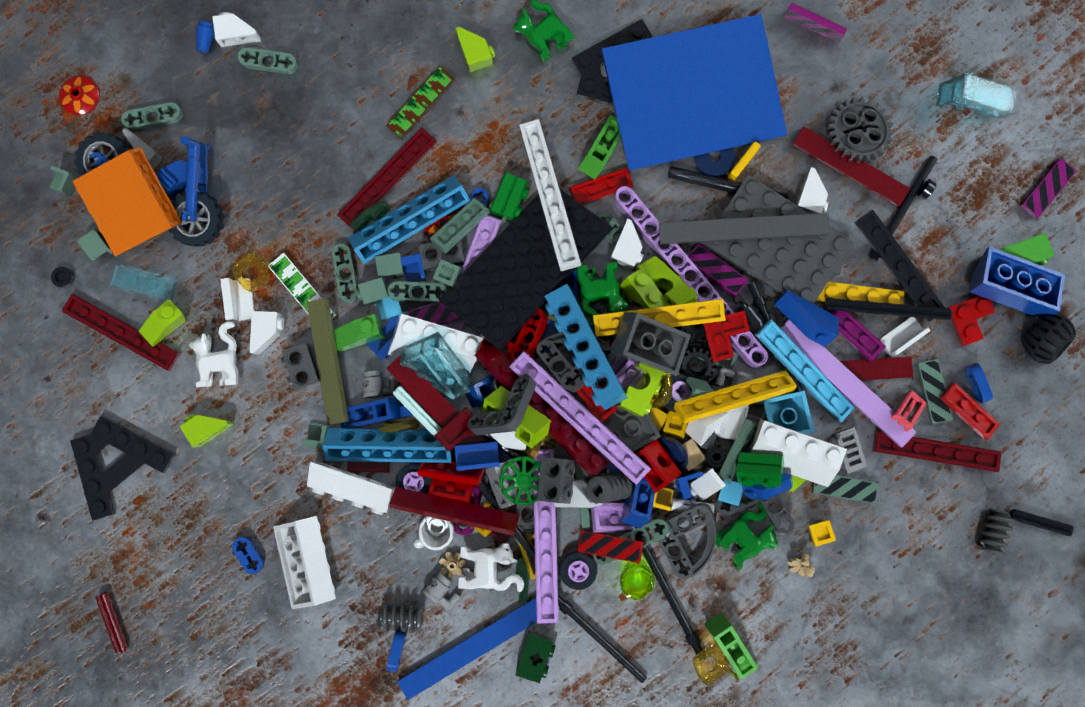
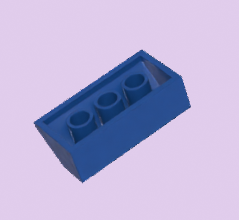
[969,246,1065,318]

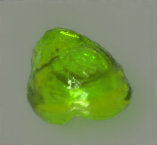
[620,559,655,600]

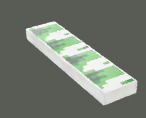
[268,253,337,319]

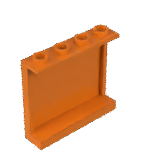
[72,147,182,256]

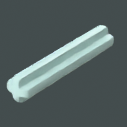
[393,385,442,436]

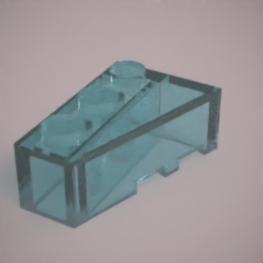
[936,72,1017,118]
[400,332,472,399]

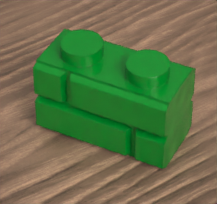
[490,173,530,222]
[736,452,784,488]

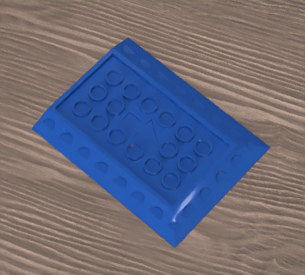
[602,14,788,171]

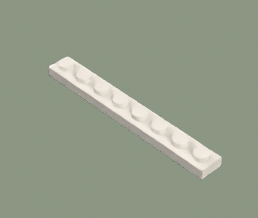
[519,119,581,271]

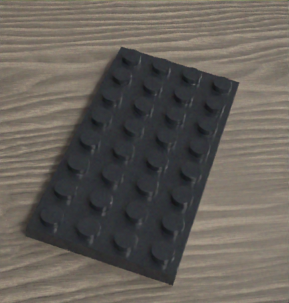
[438,188,612,351]

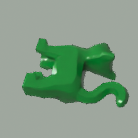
[513,0,575,63]
[577,262,628,329]
[716,502,779,571]

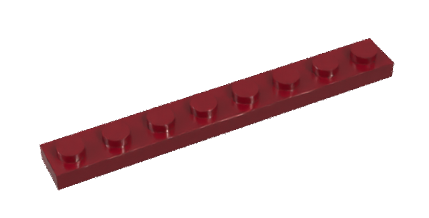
[474,343,609,478]

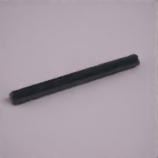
[668,166,788,199]
[825,298,952,320]

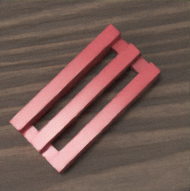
[891,390,927,432]

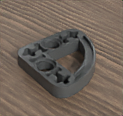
[537,331,616,393]
[654,503,717,579]

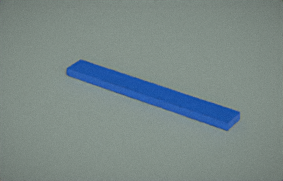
[397,597,536,700]

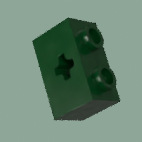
[515,631,556,684]

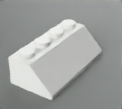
[388,314,483,377]
[748,419,847,487]
[307,462,396,515]
[273,516,336,609]

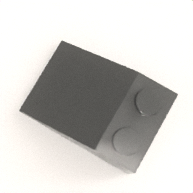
[611,312,691,376]

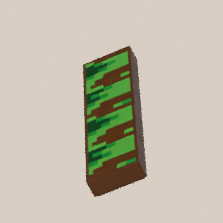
[386,65,455,140]

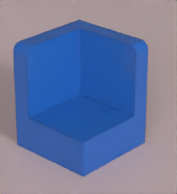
[400,253,427,282]

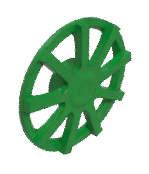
[499,456,541,505]

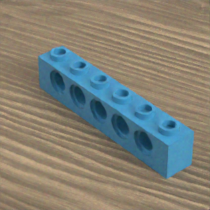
[348,175,470,264]
[545,284,628,410]
[323,428,454,463]

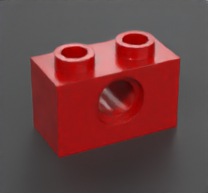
[636,439,682,493]

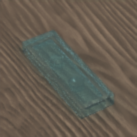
[110,266,177,300]

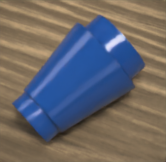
[196,21,215,53]

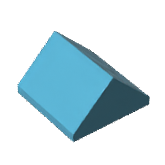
[762,390,815,434]

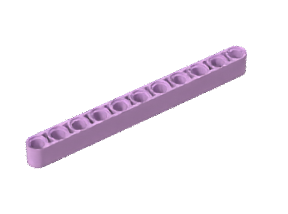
[614,186,768,368]

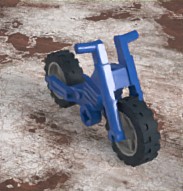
[74,132,225,247]

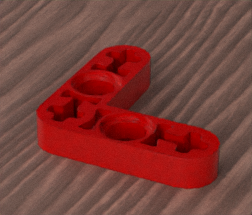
[480,308,548,363]

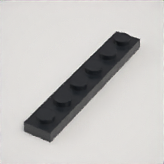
[854,210,945,322]

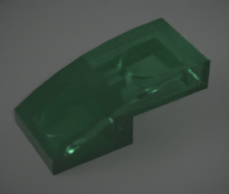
[350,200,391,233]
[515,556,529,604]

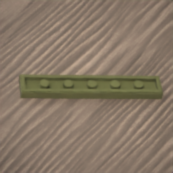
[307,298,349,425]

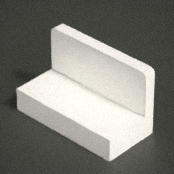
[221,278,255,322]
[879,317,930,357]
[715,404,750,441]

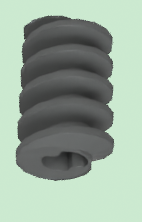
[586,473,632,504]
[977,508,1016,555]
[377,603,423,634]

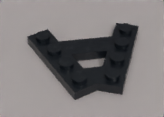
[572,19,652,106]
[70,416,176,521]

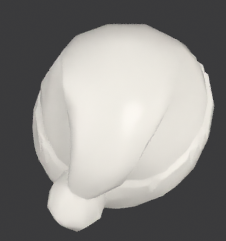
[413,516,454,550]

